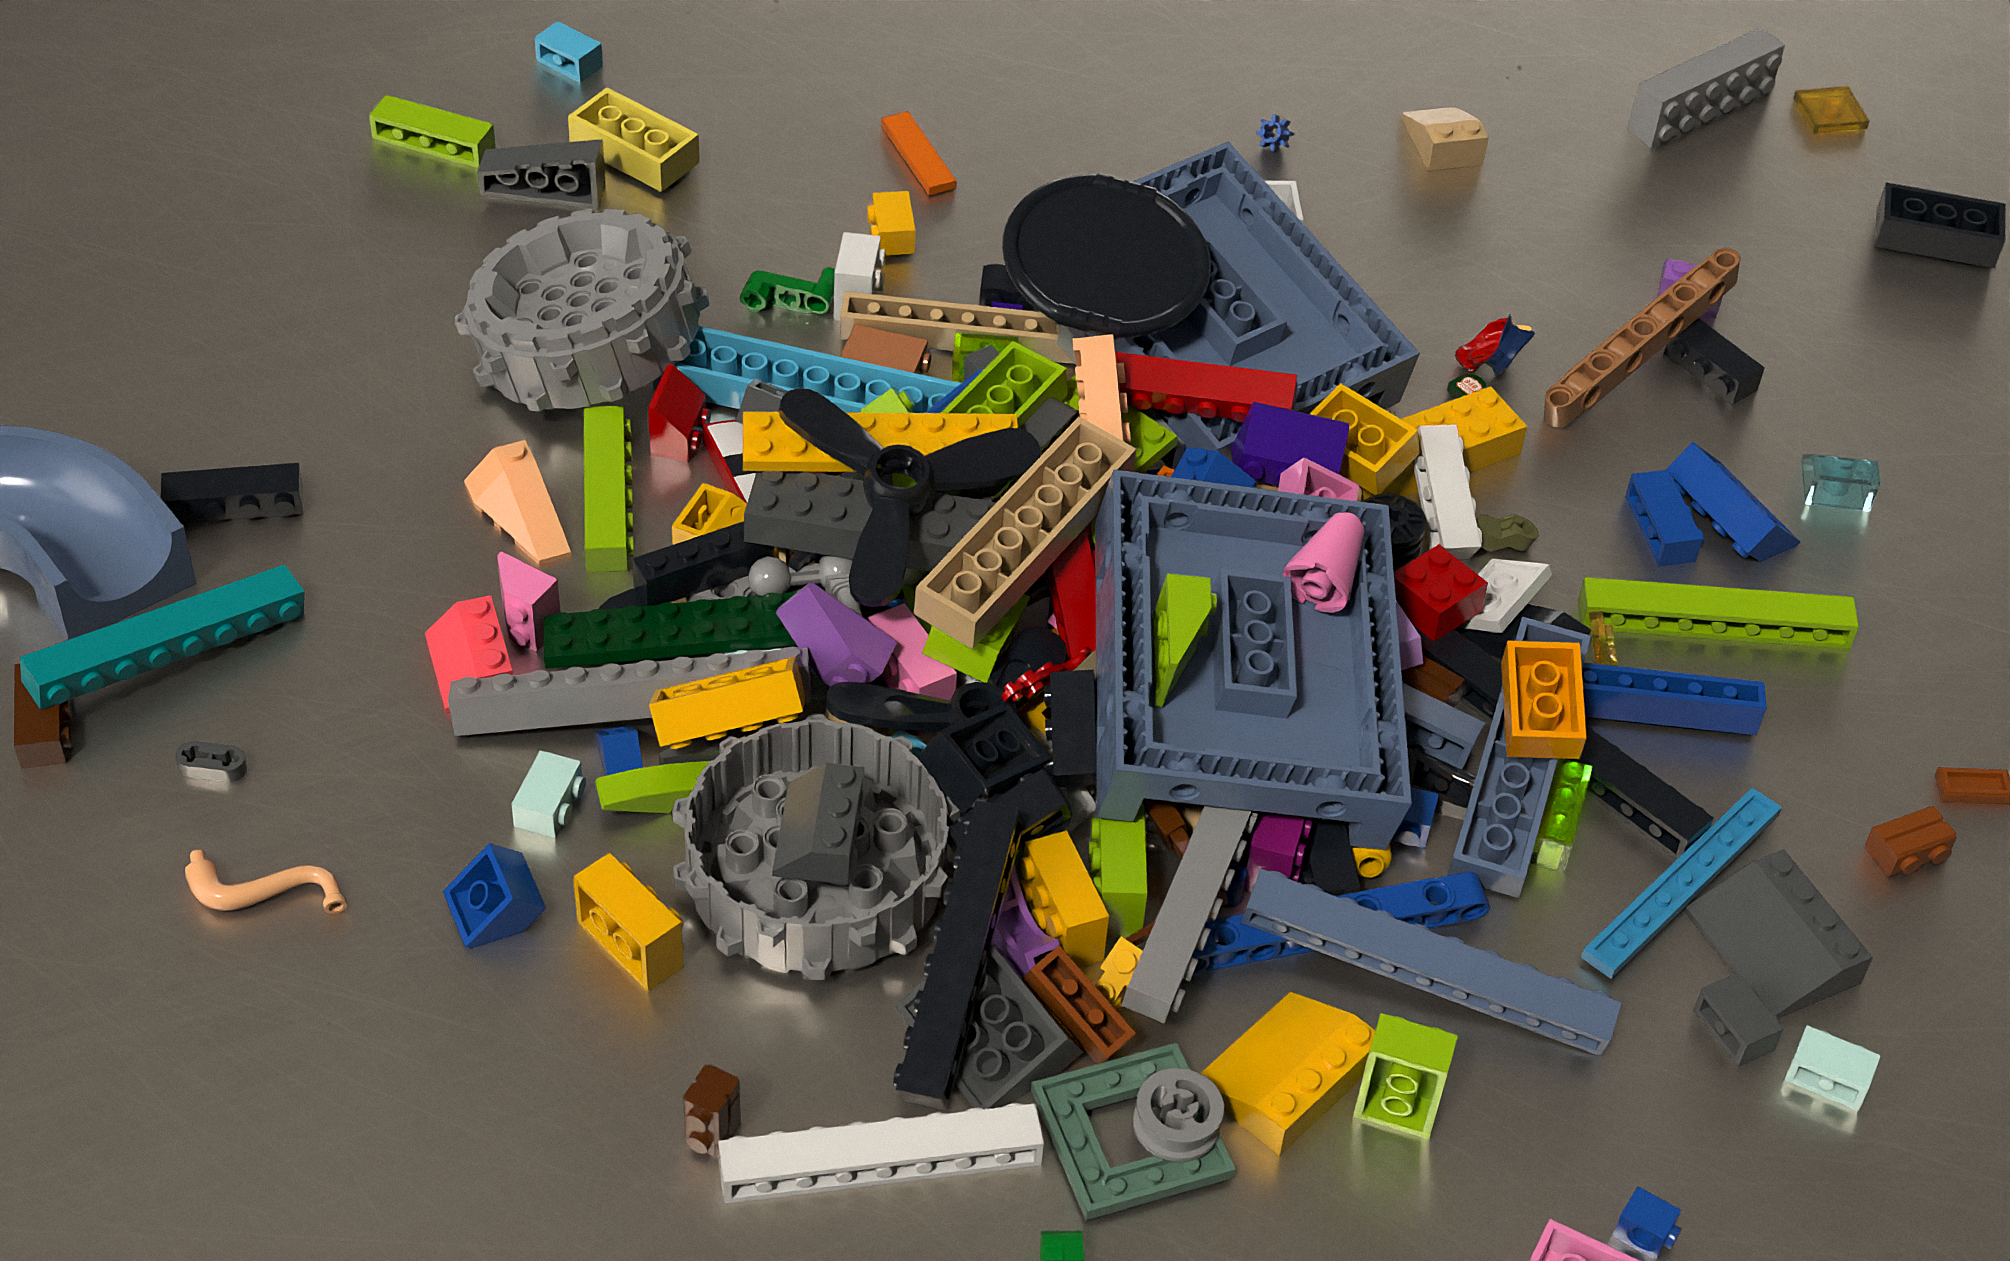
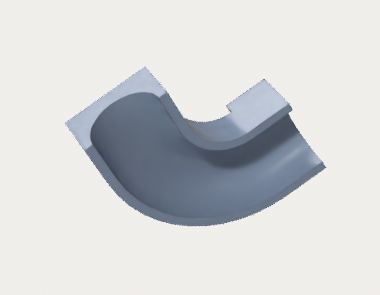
[0,425,196,640]

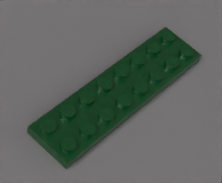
[544,592,797,669]

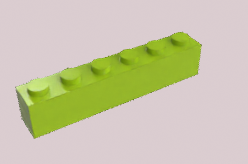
[584,406,634,572]

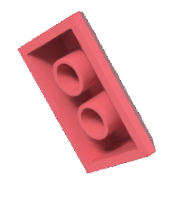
[425,595,513,713]

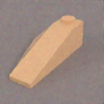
[464,440,572,565]

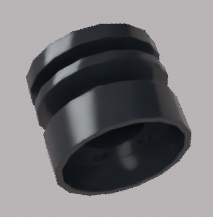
[1363,493,1427,572]

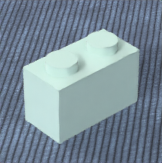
[511,750,586,838]
[1784,1025,1881,1111]

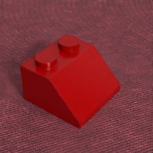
[648,364,711,462]

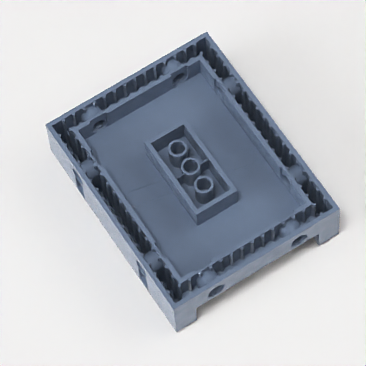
[1054,141,1420,460]
[1095,470,1412,850]

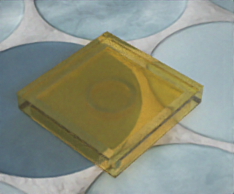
[1793,86,1869,134]

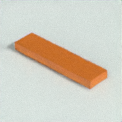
[881,111,956,195]

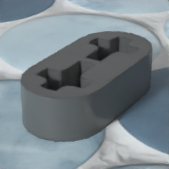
[176,741,247,782]

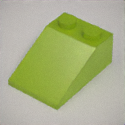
[1152,573,1217,707]

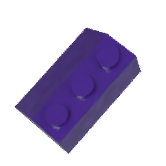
[1231,401,1349,486]

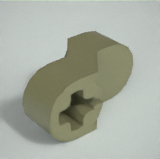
[1476,514,1539,552]

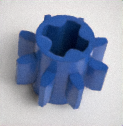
[1256,114,1295,152]

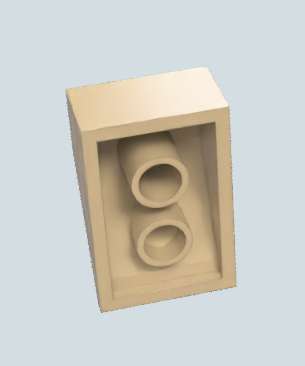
[1401,107,1489,171]

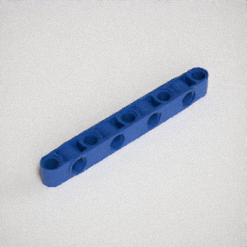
[1192,872,1490,974]

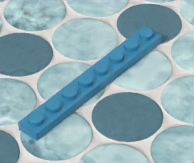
[1581,787,1782,979]

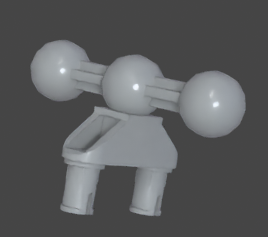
[748,555,927,617]

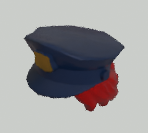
[1455,314,1535,377]

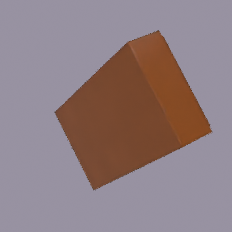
[1935,767,2010,805]

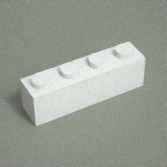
[1412,425,1482,560]

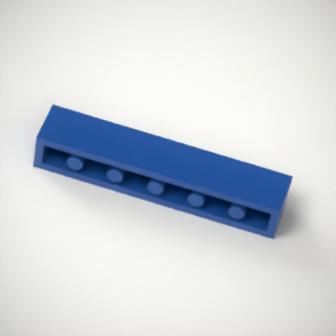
[1582,662,1767,735]

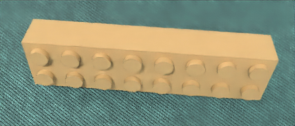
[914,417,1137,649]

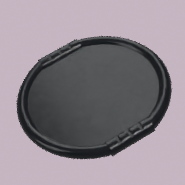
[1002,173,1211,340]

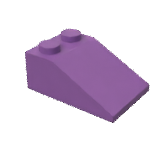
[776,582,897,687]

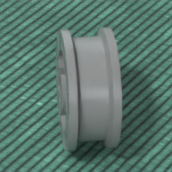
[1133,1068,1224,1162]

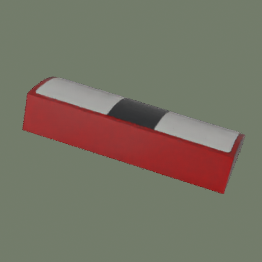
[703,420,756,503]

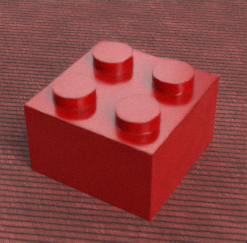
[1394,544,1488,642]

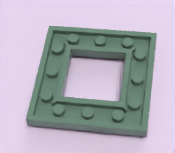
[1031,1042,1236,1220]

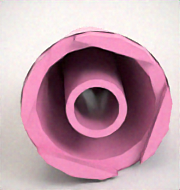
[1282,512,1365,613]

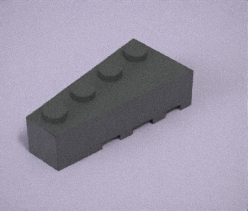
[477,139,606,209]

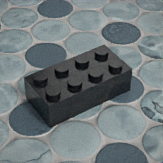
[1875,182,2005,268]

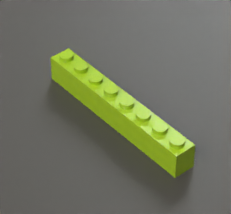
[1578,577,1859,649]

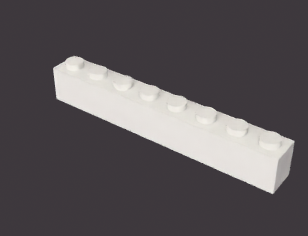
[718,1103,1044,1204]

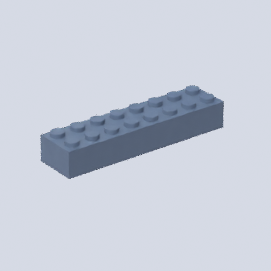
[1448,617,1591,898]

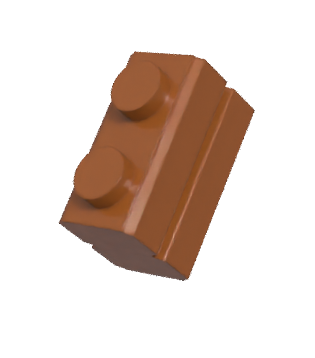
[1865,806,1957,877]

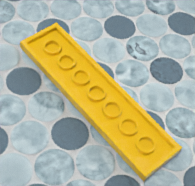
[743,411,1018,472]

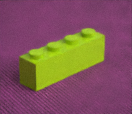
[369,95,496,168]

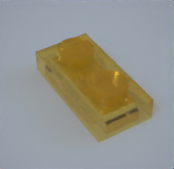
[1589,611,1618,666]

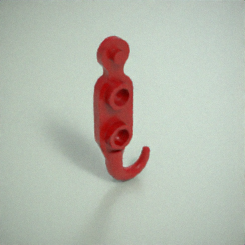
[1001,647,1092,703]

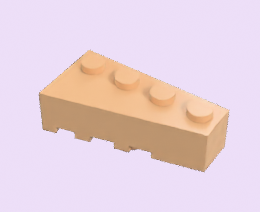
[1072,334,1134,472]

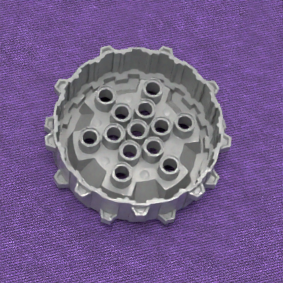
[455,209,710,412]
[672,714,960,980]

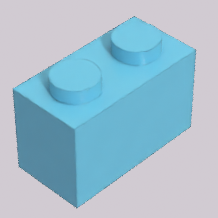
[535,21,603,83]

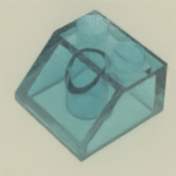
[1801,454,1880,511]

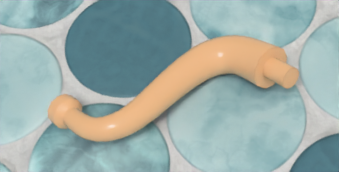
[185,850,347,914]

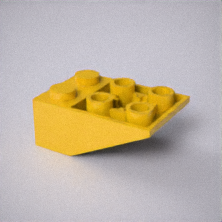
[672,483,778,558]

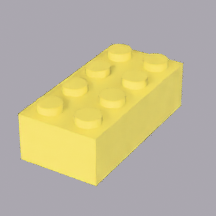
[568,87,700,192]

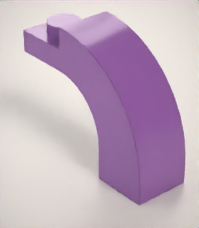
[993,865,1060,977]

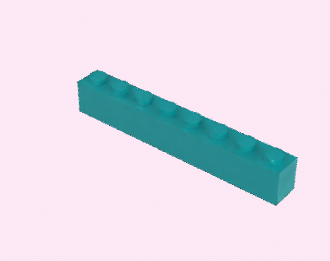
[20,564,305,710]

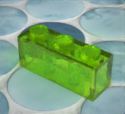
[1530,758,1593,873]

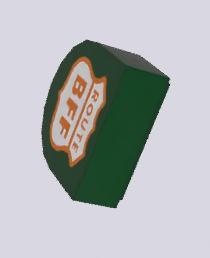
[1447,374,1487,398]

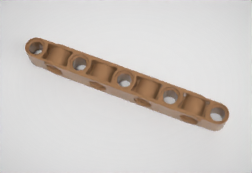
[1544,248,1740,428]

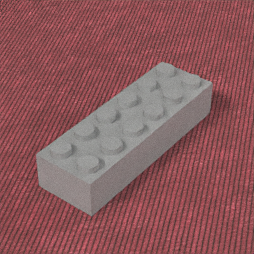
[1627,27,1785,148]

